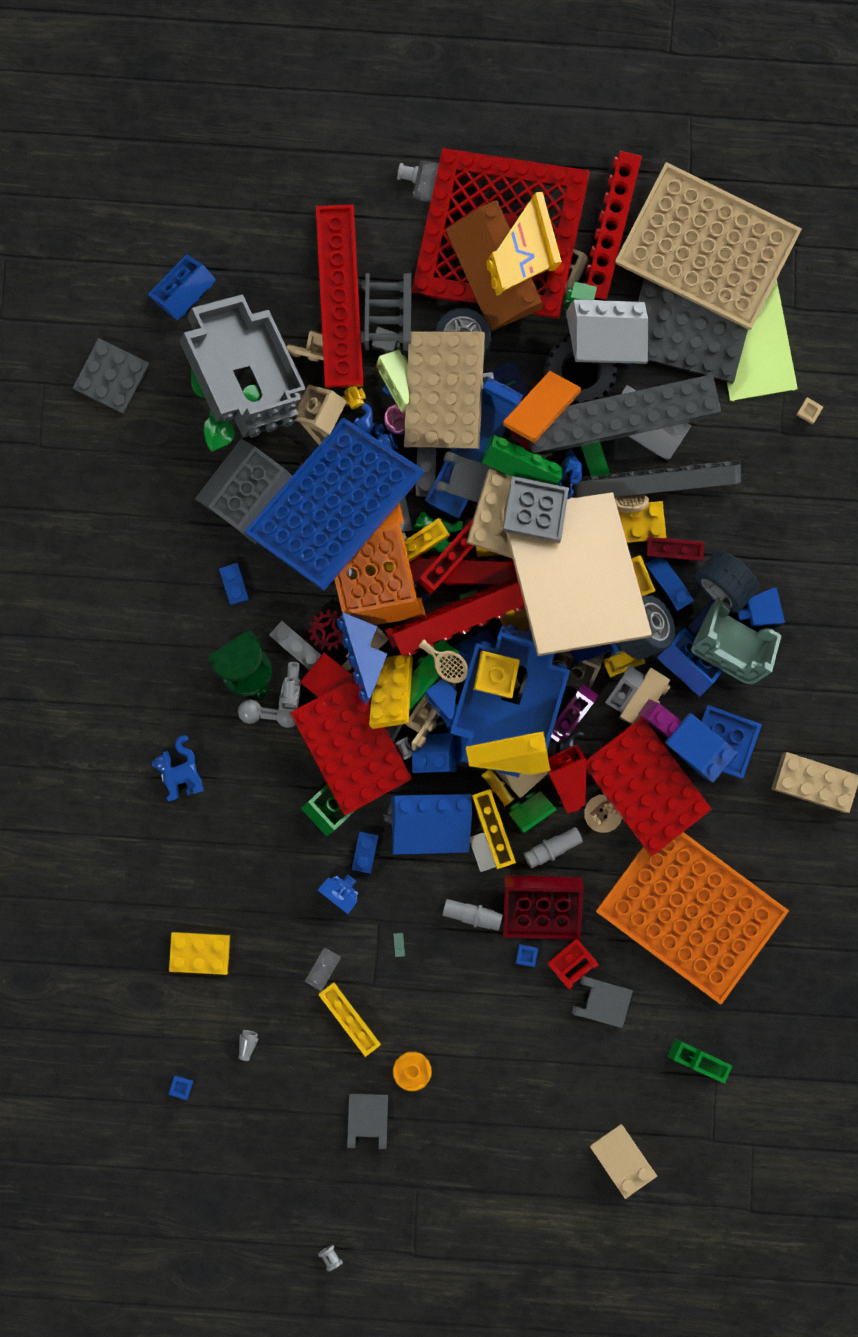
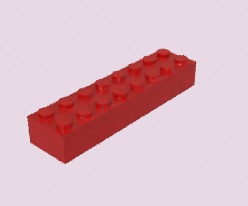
[392,576,525,656]

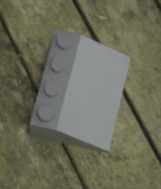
[566,300,648,364]

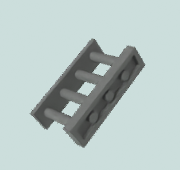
[361,273,411,350]

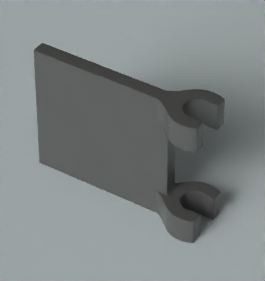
[435,452,495,503]
[572,976,633,1028]
[347,1094,388,1149]

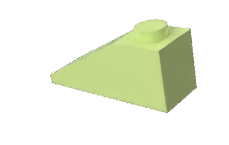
[376,349,409,413]

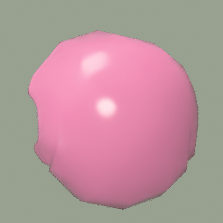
[384,404,406,435]

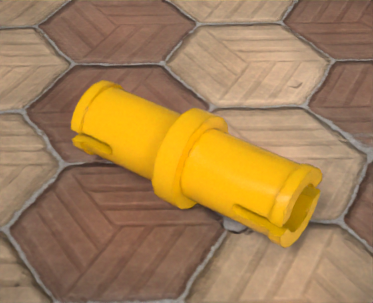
[482,769,514,806]

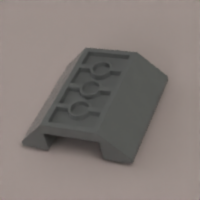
[195,439,292,544]

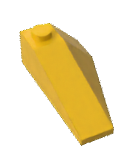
[466,732,550,775]

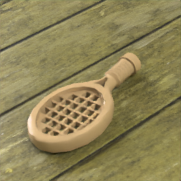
[615,494,649,513]
[419,639,468,683]

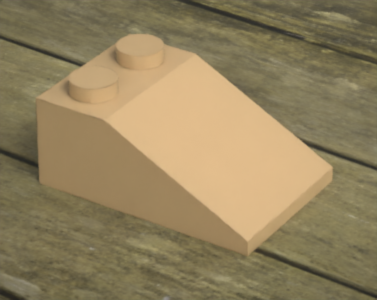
[590,1124,657,1199]

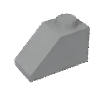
[605,666,645,713]

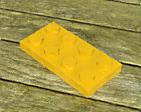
[369,654,413,729]

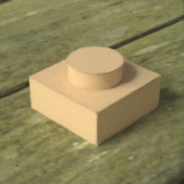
[796,398,823,424]

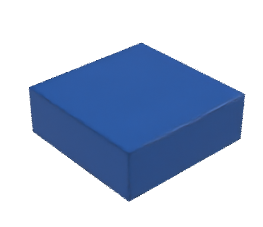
[516,944,538,967]
[168,1075,193,1100]

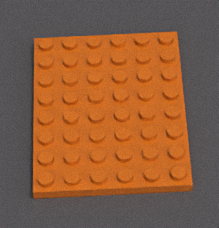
[596,832,789,1005]

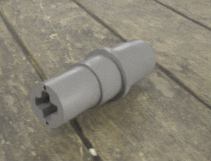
[524,827,583,868]
[442,899,503,931]

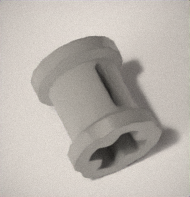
[397,163,419,183]
[394,737,413,761]
[318,1245,343,1272]

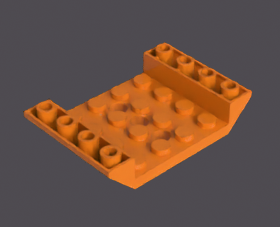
[334,503,426,625]

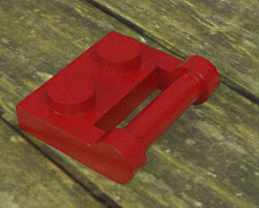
[547,938,599,990]

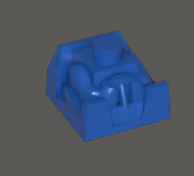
[318,874,358,914]

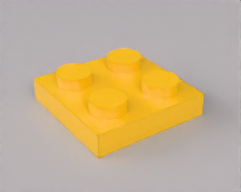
[473,651,520,698]

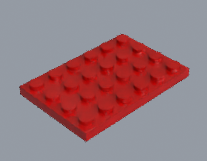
[290,679,412,816]
[586,717,712,856]

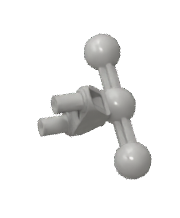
[238,662,301,728]

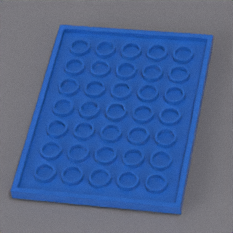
[244,418,425,591]

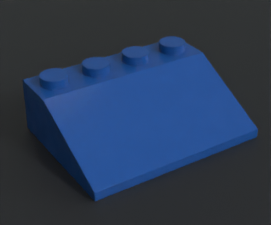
[391,794,472,854]

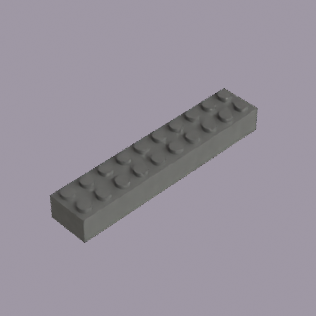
[527,374,722,455]

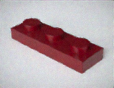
[645,537,704,561]

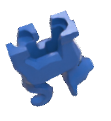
[558,448,582,499]
[152,735,204,801]

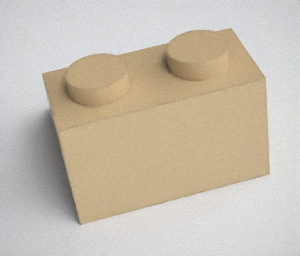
[295,385,347,435]

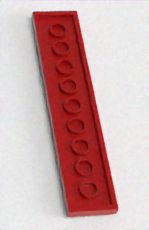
[316,205,363,388]

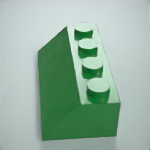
[482,435,563,485]
[409,639,460,713]

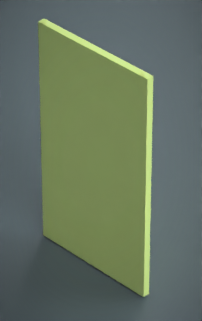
[727,279,798,401]

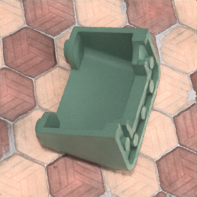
[691,599,782,684]

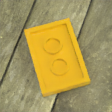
[169,932,230,975]

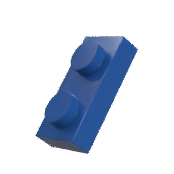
[219,563,249,606]
[352,832,378,874]

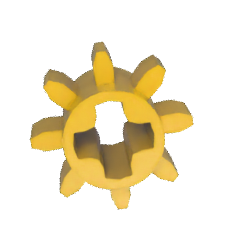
[342,387,366,409]

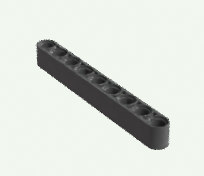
[573,461,741,498]

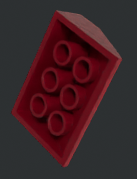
[503,876,583,939]

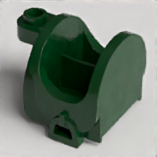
[207,629,272,699]

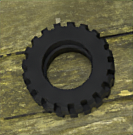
[543,336,617,406]

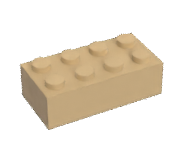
[771,752,858,813]

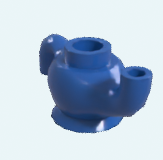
[353,403,376,435]
[374,423,398,450]

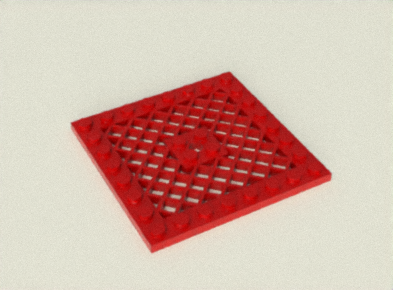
[411,148,590,319]

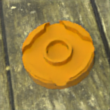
[393,1052,431,1091]

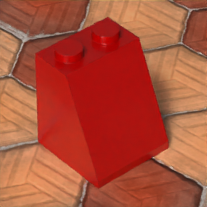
[547,744,587,813]

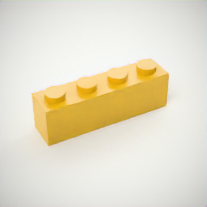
[472,789,516,869]

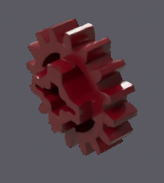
[308,609,344,652]

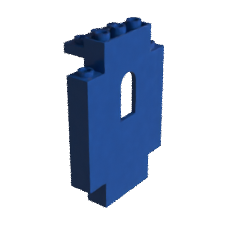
[450,624,570,778]

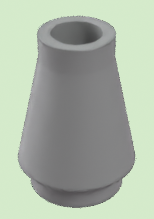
[238,1030,259,1061]

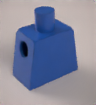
[737,587,785,626]

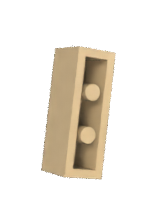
[619,668,670,725]

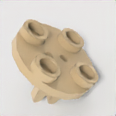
[584,795,622,833]

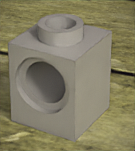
[371,327,401,354]

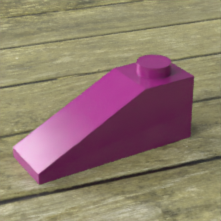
[551,684,598,742]

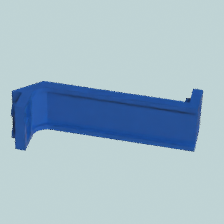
[424,377,523,522]

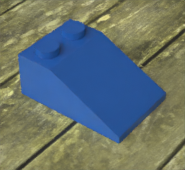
[665,713,737,782]

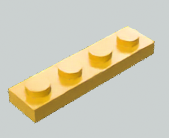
[318,982,381,1057]

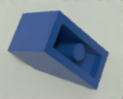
[426,679,457,726]

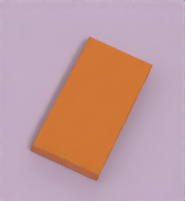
[503,371,581,443]

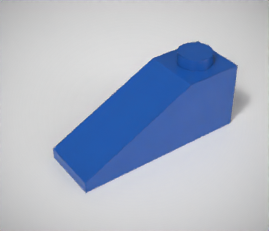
[645,557,694,613]

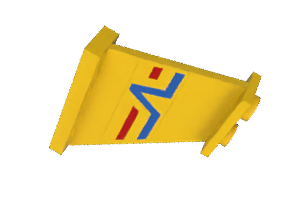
[486,192,562,296]

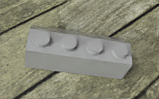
[621,385,691,461]

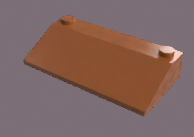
[446,200,543,331]

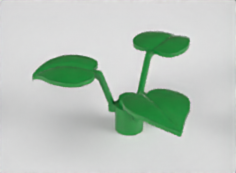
[191,368,261,452]

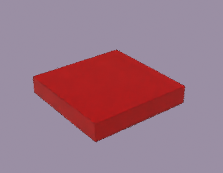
[300,653,354,697]

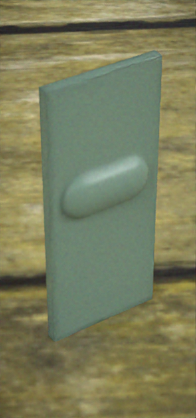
[394,933,405,957]

